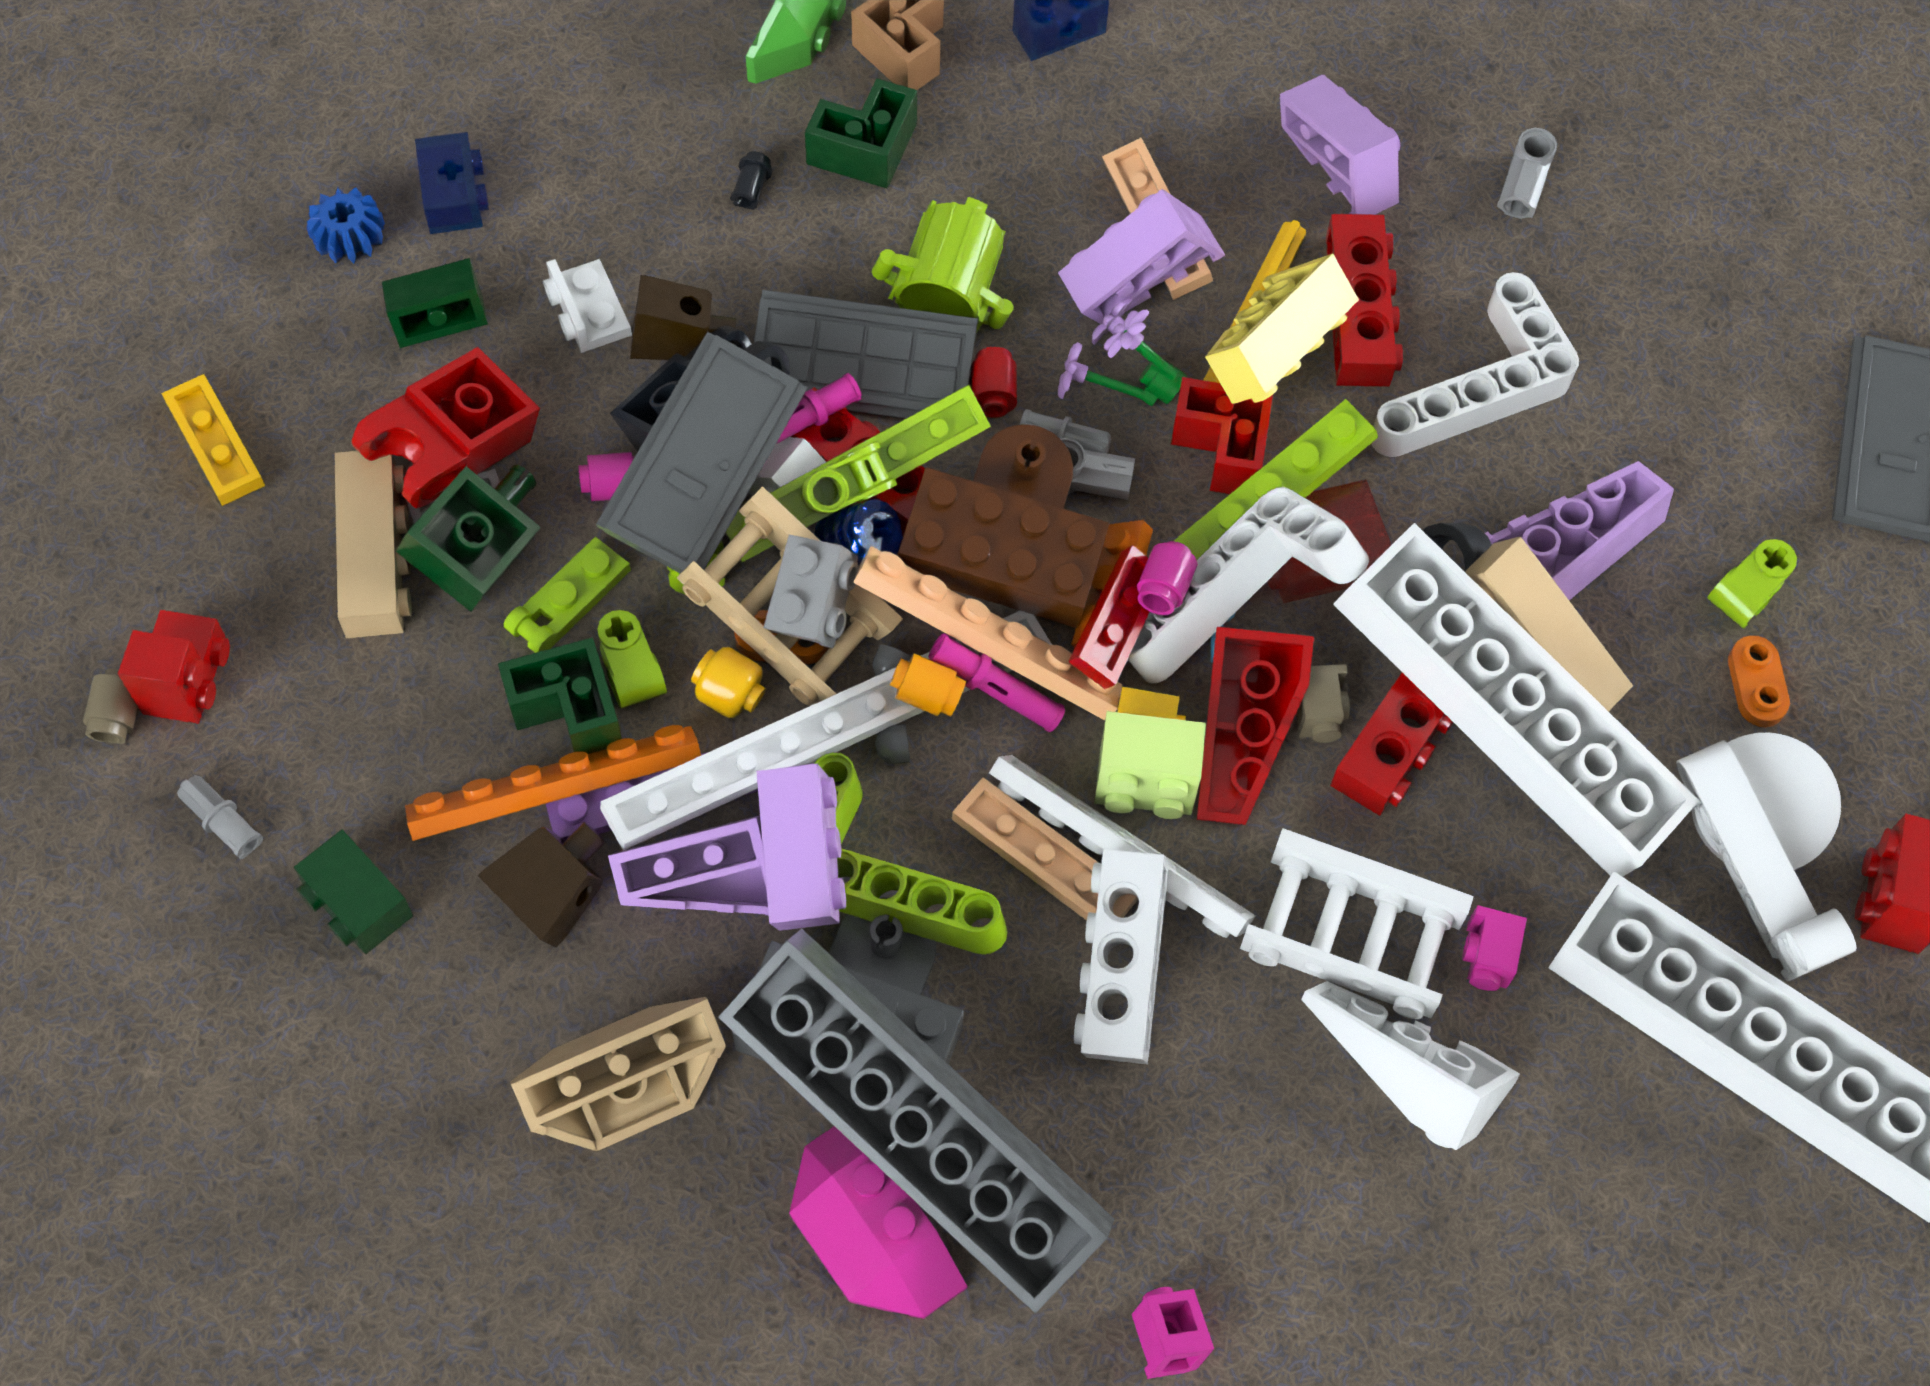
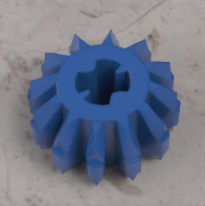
[306,186,385,264]

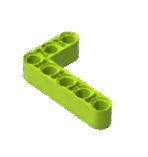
[814,752,1008,955]

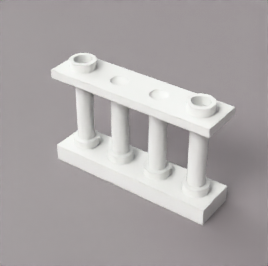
[1240,828,1474,1019]

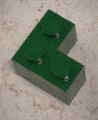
[805,78,917,189]
[498,637,622,754]

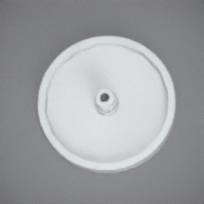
[1692,733,1841,871]

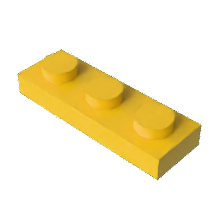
[161,374,265,506]

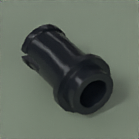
[730,151,773,210]

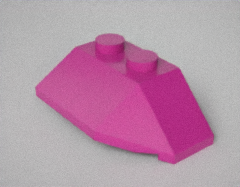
[789,1126,968,1319]

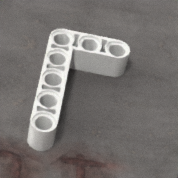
[1371,272,1579,457]
[1128,487,1369,684]
[1676,740,1857,981]

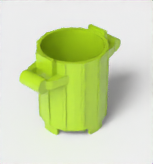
[872,197,1014,333]

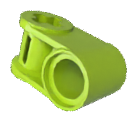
[802,441,897,514]
[1707,539,1797,629]
[597,610,667,709]

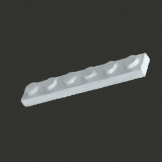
[989,755,1256,938]

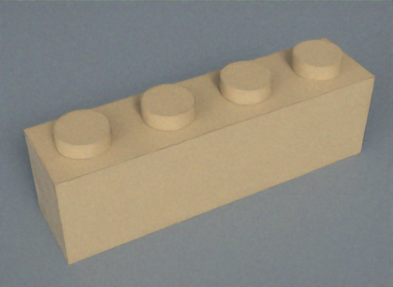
[335,451,412,638]
[1465,536,1633,712]

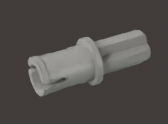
[1020,409,1111,453]
[177,775,263,859]

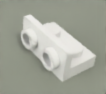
[543,259,632,353]

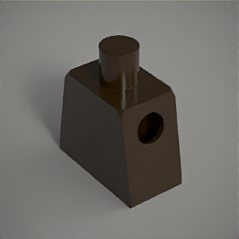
[630,275,736,360]
[478,822,606,948]

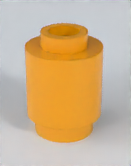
[890,653,966,717]

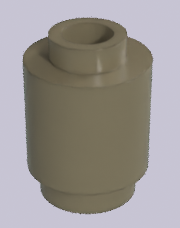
[83,669,138,744]

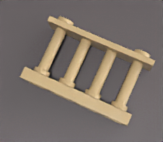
[677,486,903,706]

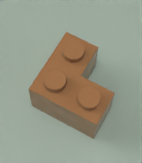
[851,0,944,90]

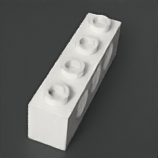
[1074,849,1169,1065]

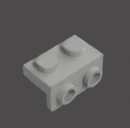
[763,534,859,648]

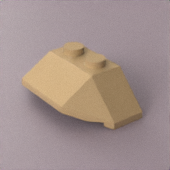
[510,997,726,1151]

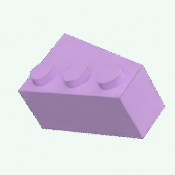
[756,763,846,931]

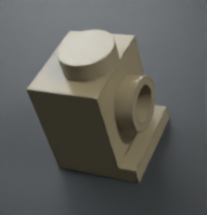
[1296,664,1350,743]

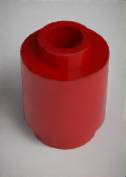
[972,347,1017,418]

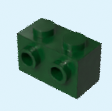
[382,258,488,348]
[293,829,413,955]

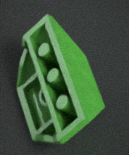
[746,0,846,84]

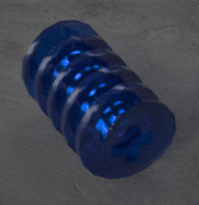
[814,499,903,566]

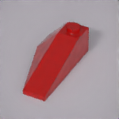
[1197,627,1314,825]

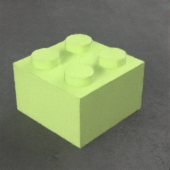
[1094,711,1206,819]

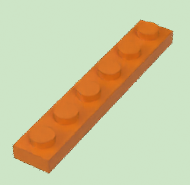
[405,725,701,841]

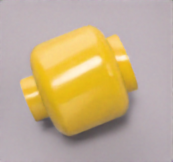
[691,647,766,718]

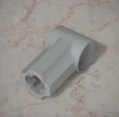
[1497,128,1557,219]
[1060,438,1135,500]

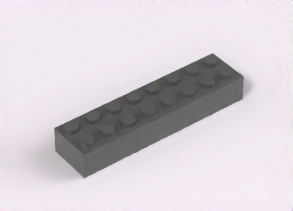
[718,929,1115,1313]

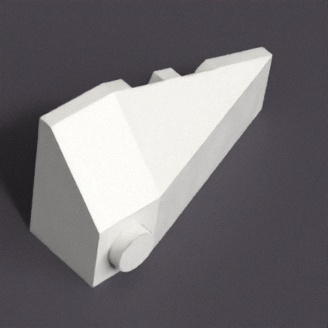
[1301,981,1520,1150]

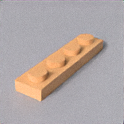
[1102,138,1213,300]
[952,777,1138,920]

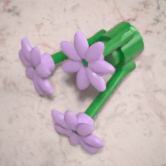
[1058,298,1187,407]

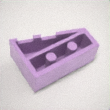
[1280,75,1400,215]
[1058,189,1225,324]
[608,815,769,916]

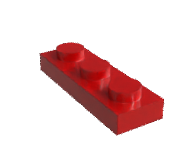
[1068,545,1150,689]

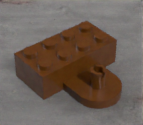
[898,424,1109,628]

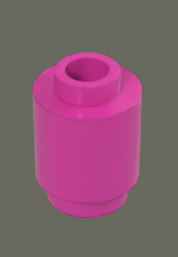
[578,452,635,502]
[1137,541,1198,615]

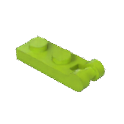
[504,536,631,653]

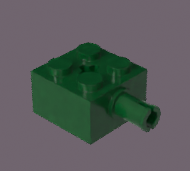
[396,465,541,612]

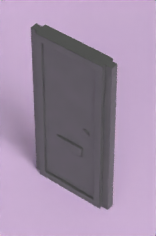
[754,290,978,419]
[596,332,807,573]
[1832,335,1930,542]

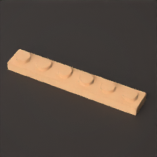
[853,546,1122,720]

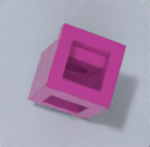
[1462,905,1527,991]
[1131,1287,1214,1379]

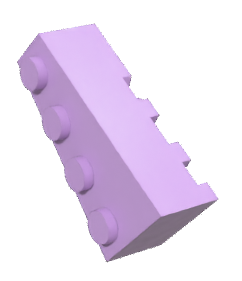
[1485,461,1674,600]

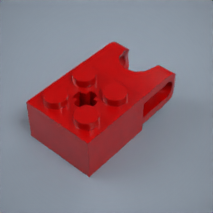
[351,347,540,509]

